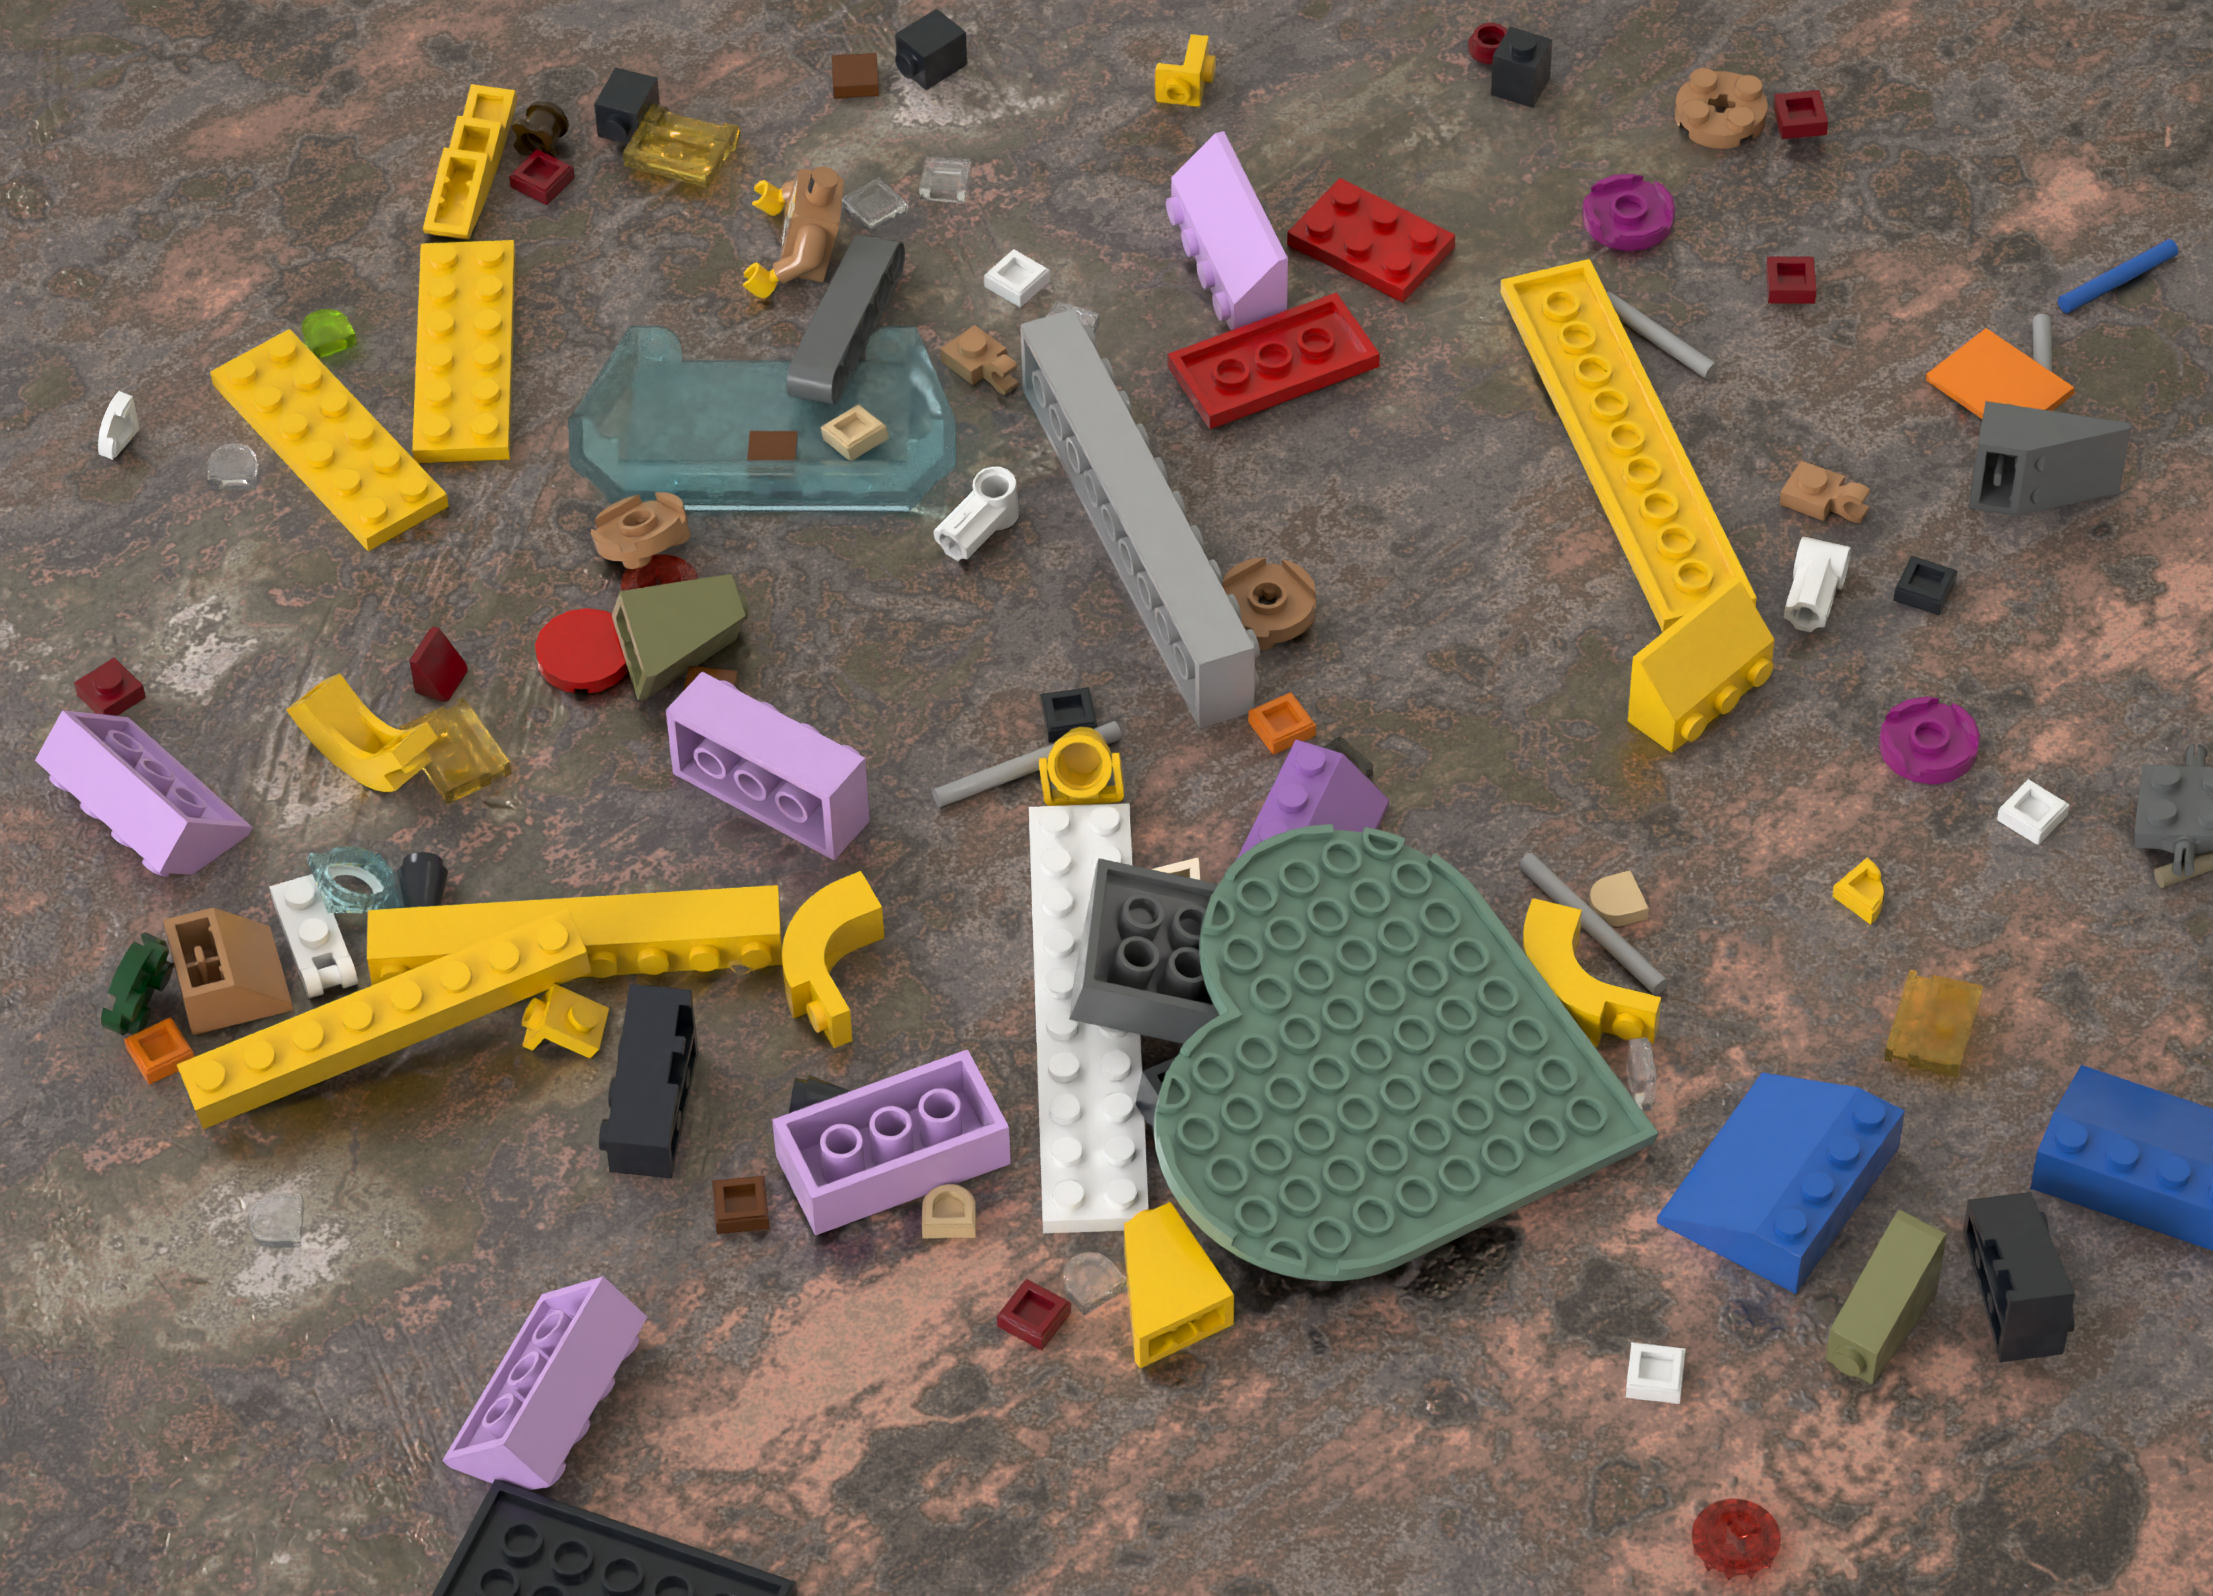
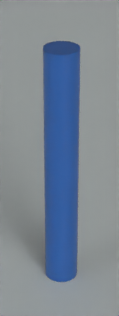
[2058,239,2179,314]

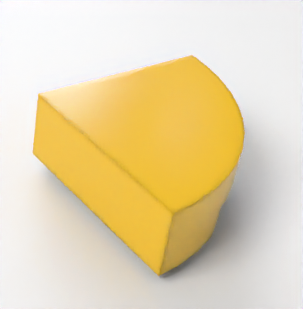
[1832,857,1884,925]

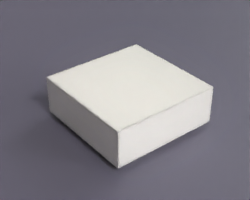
[984,249,1050,308]
[1997,779,2070,846]
[1625,1342,1685,1404]

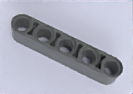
[786,235,905,405]

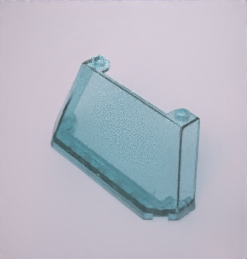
[568,326,957,512]

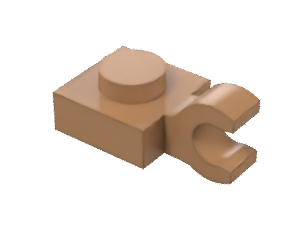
[940,325,1019,395]
[1780,461,1870,523]

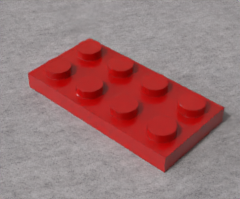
[1167,292,1380,429]

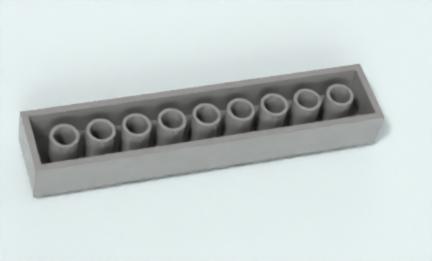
[1020,309,1260,729]

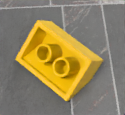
[1628,576,1775,753]

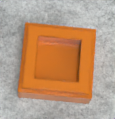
[1248,692,1316,755]
[124,1017,194,1085]

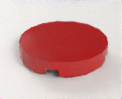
[535,608,629,693]

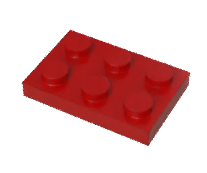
[1287,178,1455,303]

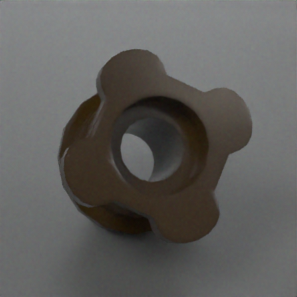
[512,101,569,158]

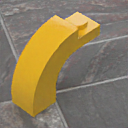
[286,673,438,792]
[782,871,884,1048]
[1522,898,1661,1048]

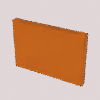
[1926,328,2075,419]

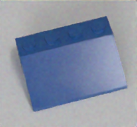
[2030,1065,2213,1251]
[1657,1072,1905,1294]

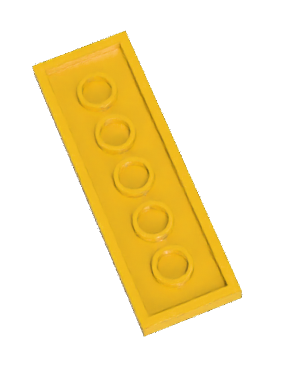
[412,240,516,463]
[210,329,449,552]

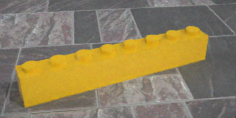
[367,885,783,985]
[177,907,591,1129]

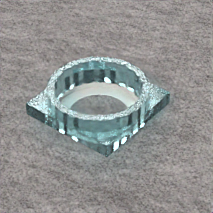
[307,846,402,913]

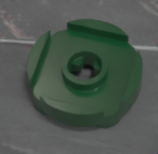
[101,932,174,1035]

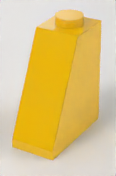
[1124,1202,1234,1369]

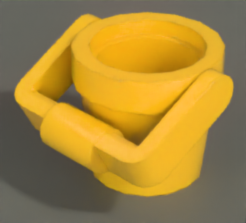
[1039,727,1124,806]

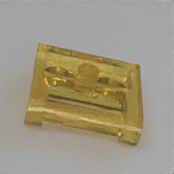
[623,104,741,188]

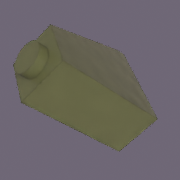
[611,573,749,701]
[1826,1209,1947,1385]

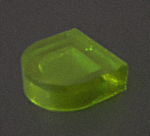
[301,309,357,358]

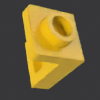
[1155,34,1216,107]
[522,983,609,1059]

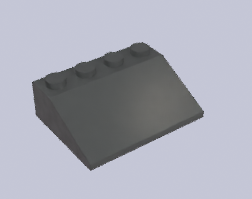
[1069,858,1220,1044]

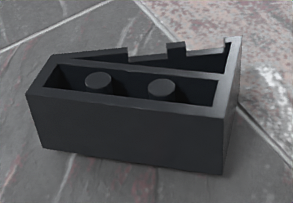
[599,984,699,1178]
[1963,1192,2075,1362]

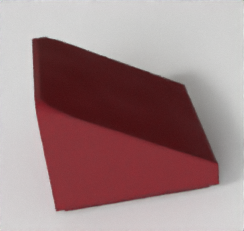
[409,626,468,702]

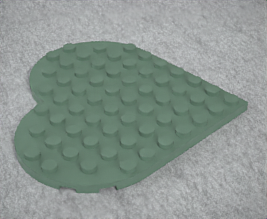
[1154,824,1659,1281]

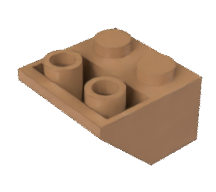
[163,907,293,1036]

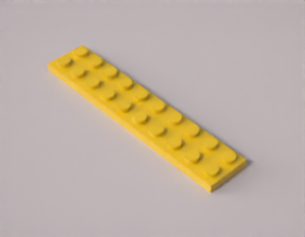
[1500,259,1757,632]

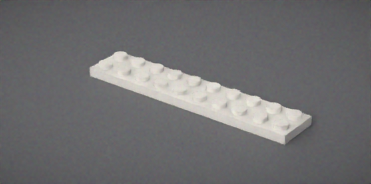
[1029,803,1149,1234]

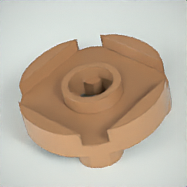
[1675,68,1768,149]
[591,492,691,569]
[1222,557,1316,650]

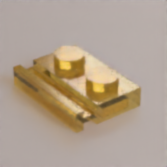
[399,697,512,804]
[1884,970,1983,1078]

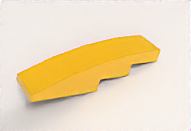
[423,84,518,239]

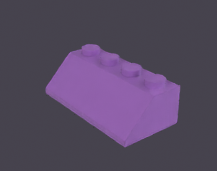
[1236,740,1389,860]

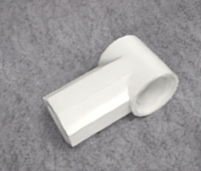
[934,467,1019,562]
[1784,536,1851,632]

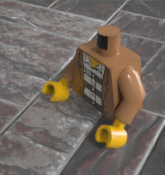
[743,166,844,299]

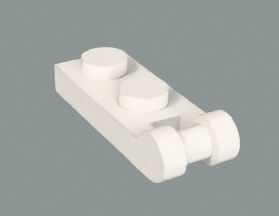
[269,872,358,999]

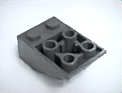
[1969,401,2132,516]

